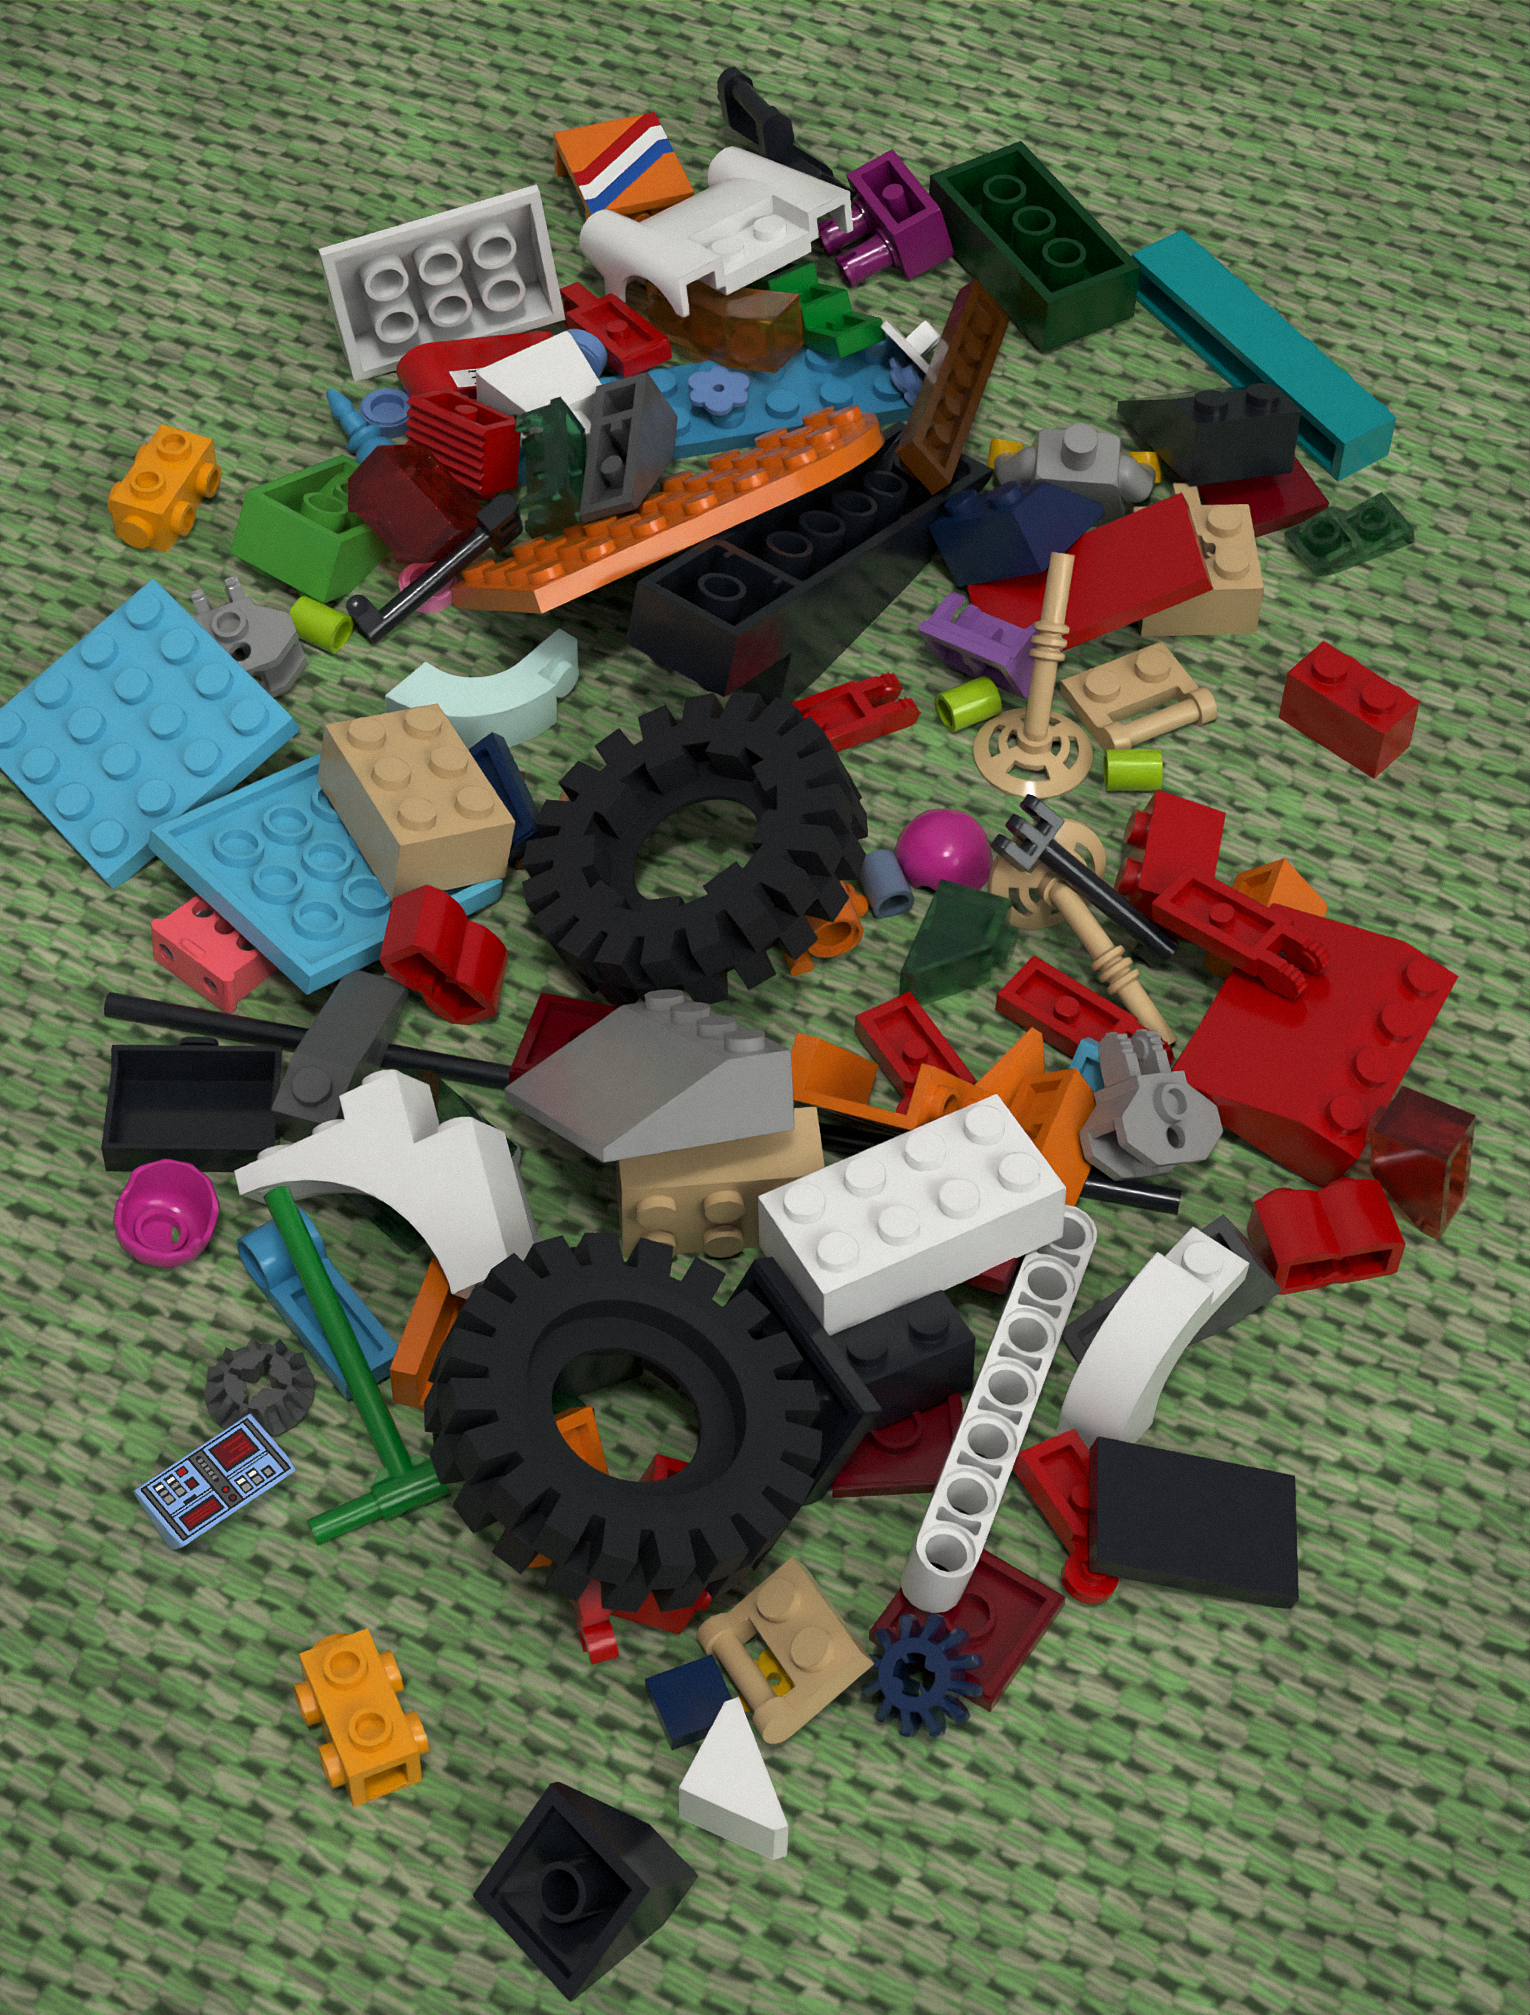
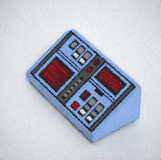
[133,1413,296,1550]

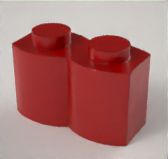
[380,884,509,1025]
[1247,1177,1406,1295]

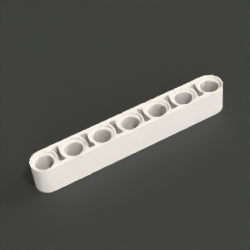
[900,1205,1097,1613]

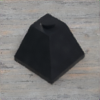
[473,1782,698,2002]

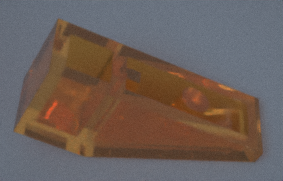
[645,279,803,373]

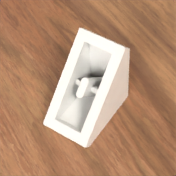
[679,1697,789,1860]

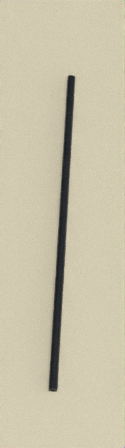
[104,992,1182,1215]

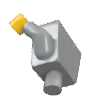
[986,423,1161,528]

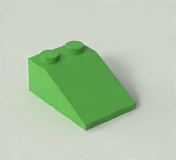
[230,454,435,604]

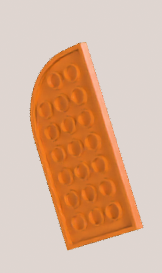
[449,405,885,614]

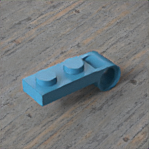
[236,1206,398,1401]

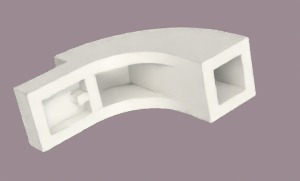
[1057,1227,1249,1450]

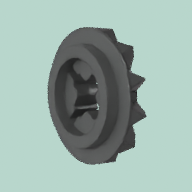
[203,1337,315,1437]

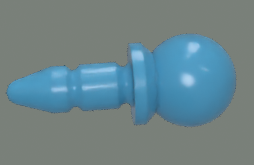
[326,389,401,476]

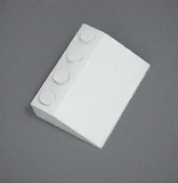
[319,184,565,382]

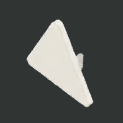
[880,320,941,374]

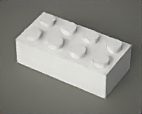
[758,1094,1066,1336]

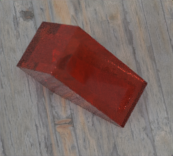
[1365,1086,1476,1241]

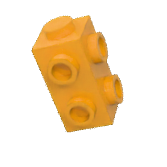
[107,424,221,553]
[293,1628,430,1807]

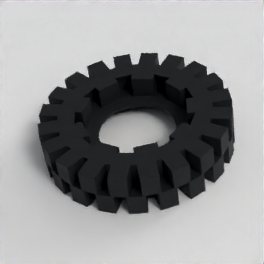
[522,691,868,1006]
[424,1233,822,1613]

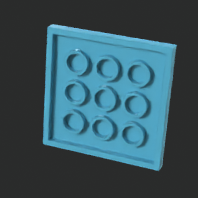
[0,578,301,889]
[148,753,503,995]

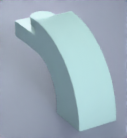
[385,628,579,749]

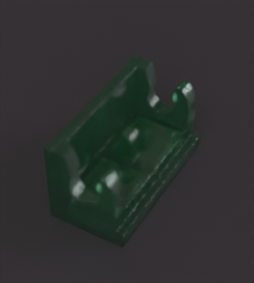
[515,396,587,539]

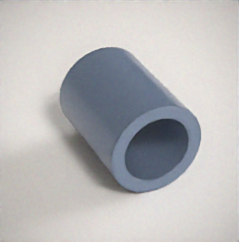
[859,849,915,919]

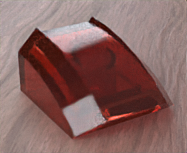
[348,444,483,563]

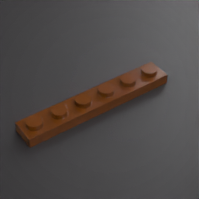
[896,278,1010,495]

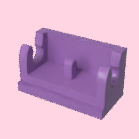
[917,592,1063,699]

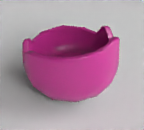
[895,809,994,900]
[113,1158,219,1269]

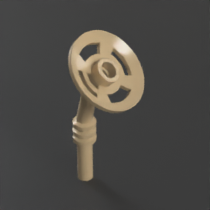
[973,552,1093,799]
[988,818,1178,1045]

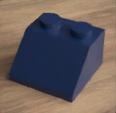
[928,481,1105,587]

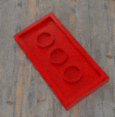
[967,492,1213,652]

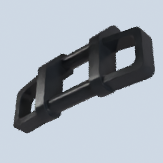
[717,67,857,201]

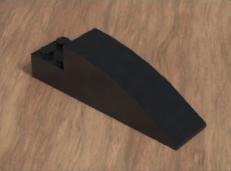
[625,421,993,705]

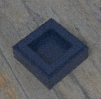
[645,1654,732,1750]

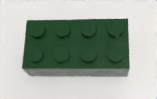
[929,141,1140,353]

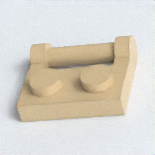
[1059,641,1218,751]
[697,1556,874,1744]

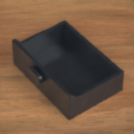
[101,1037,285,1173]

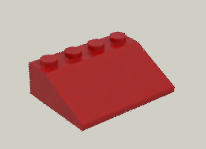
[1171,903,1459,1188]

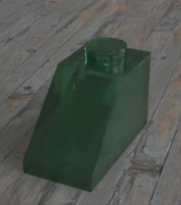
[899,879,1019,1006]

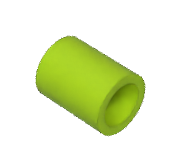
[289,596,354,654]
[934,675,1002,733]
[1103,749,1163,792]

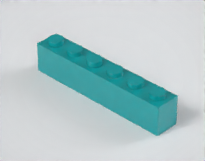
[1131,230,1396,482]

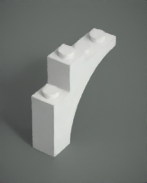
[234,1069,534,1299]

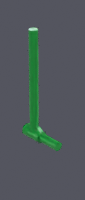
[263,1186,449,1546]

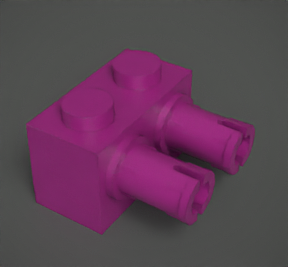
[816,149,955,288]

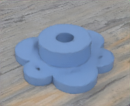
[889,356,926,407]
[688,366,750,416]

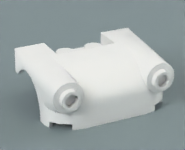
[579,146,853,318]

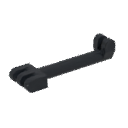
[346,494,523,645]
[990,794,1179,968]

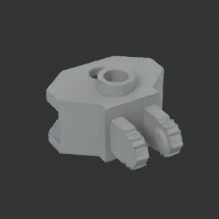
[189,575,308,698]
[1079,1029,1223,1181]

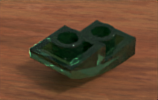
[1284,492,1415,577]

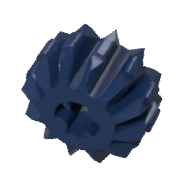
[861,1614,984,1737]

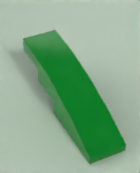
[733,258,886,359]

